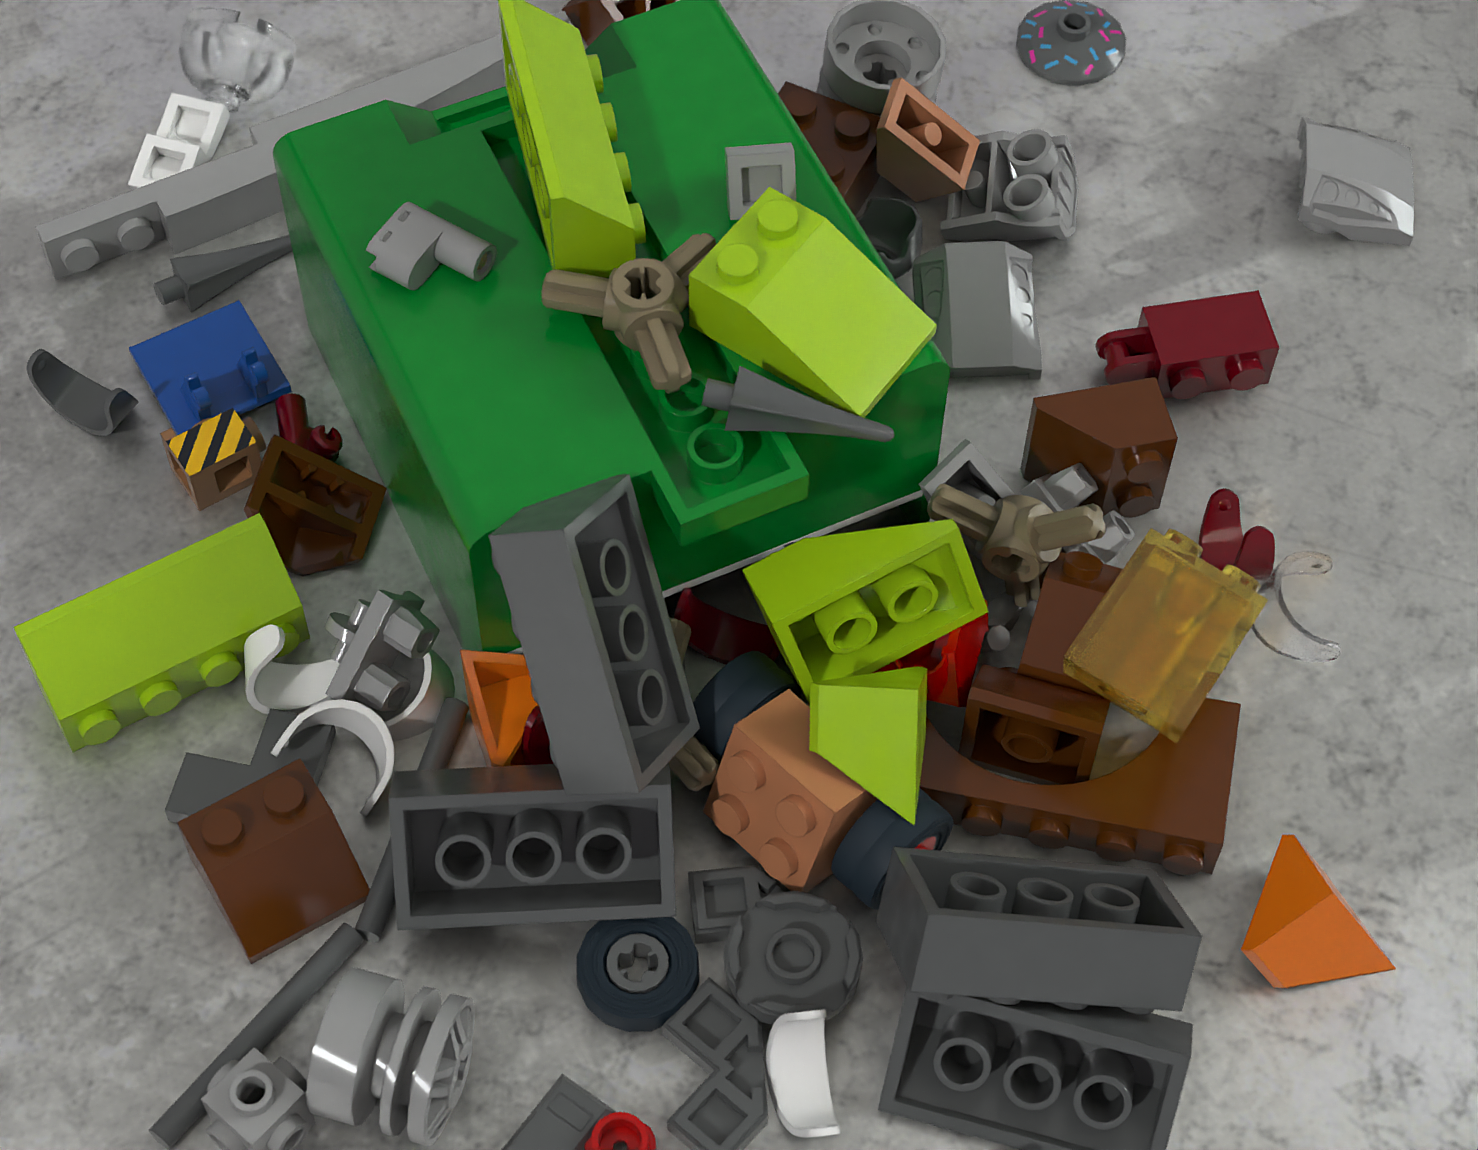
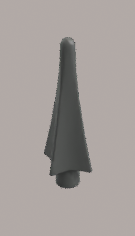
[154,235,293,313]
[701,365,894,442]

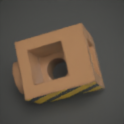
[160,408,267,511]

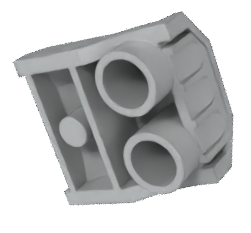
[1297,117,1414,246]
[940,129,1078,242]
[912,241,1042,380]

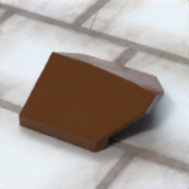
[244,434,387,576]

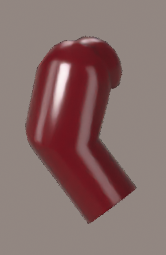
[275,393,343,462]

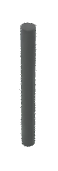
[355,697,469,942]
[149,923,364,1149]

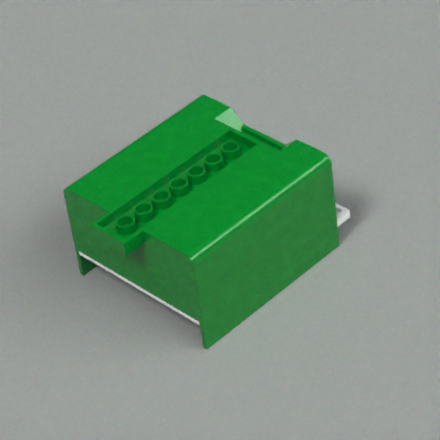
[273,0,950,654]

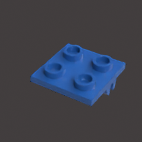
[129,300,292,436]

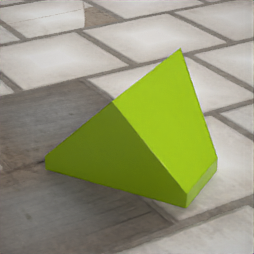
[809,666,927,825]

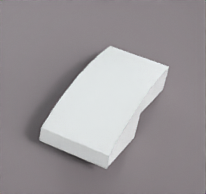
[128,92,230,190]

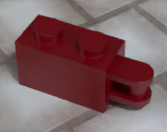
[1095,290,1279,399]

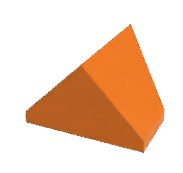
[460,650,539,767]
[1241,835,1396,988]

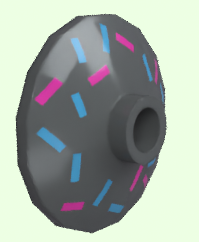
[1016,0,1126,86]

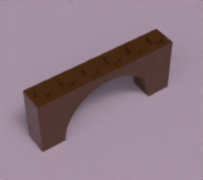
[920,692,1241,875]

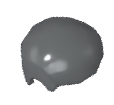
[856,197,922,279]

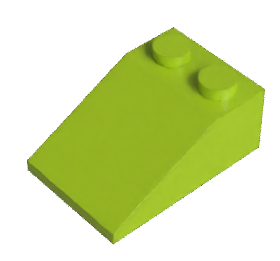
[689,187,937,418]
[742,519,989,705]

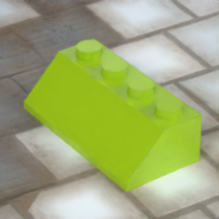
[498,0,646,278]
[13,513,310,752]

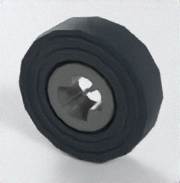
[576,917,699,1032]

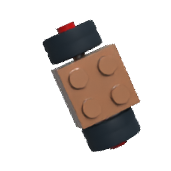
[693,650,953,910]

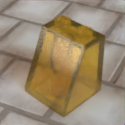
[1063,528,1268,743]

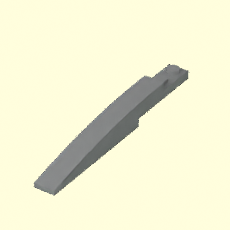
[35,11,569,280]

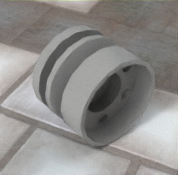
[816,0,946,117]
[307,967,475,1146]

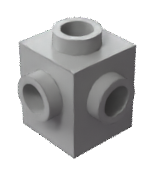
[201,1047,316,1150]

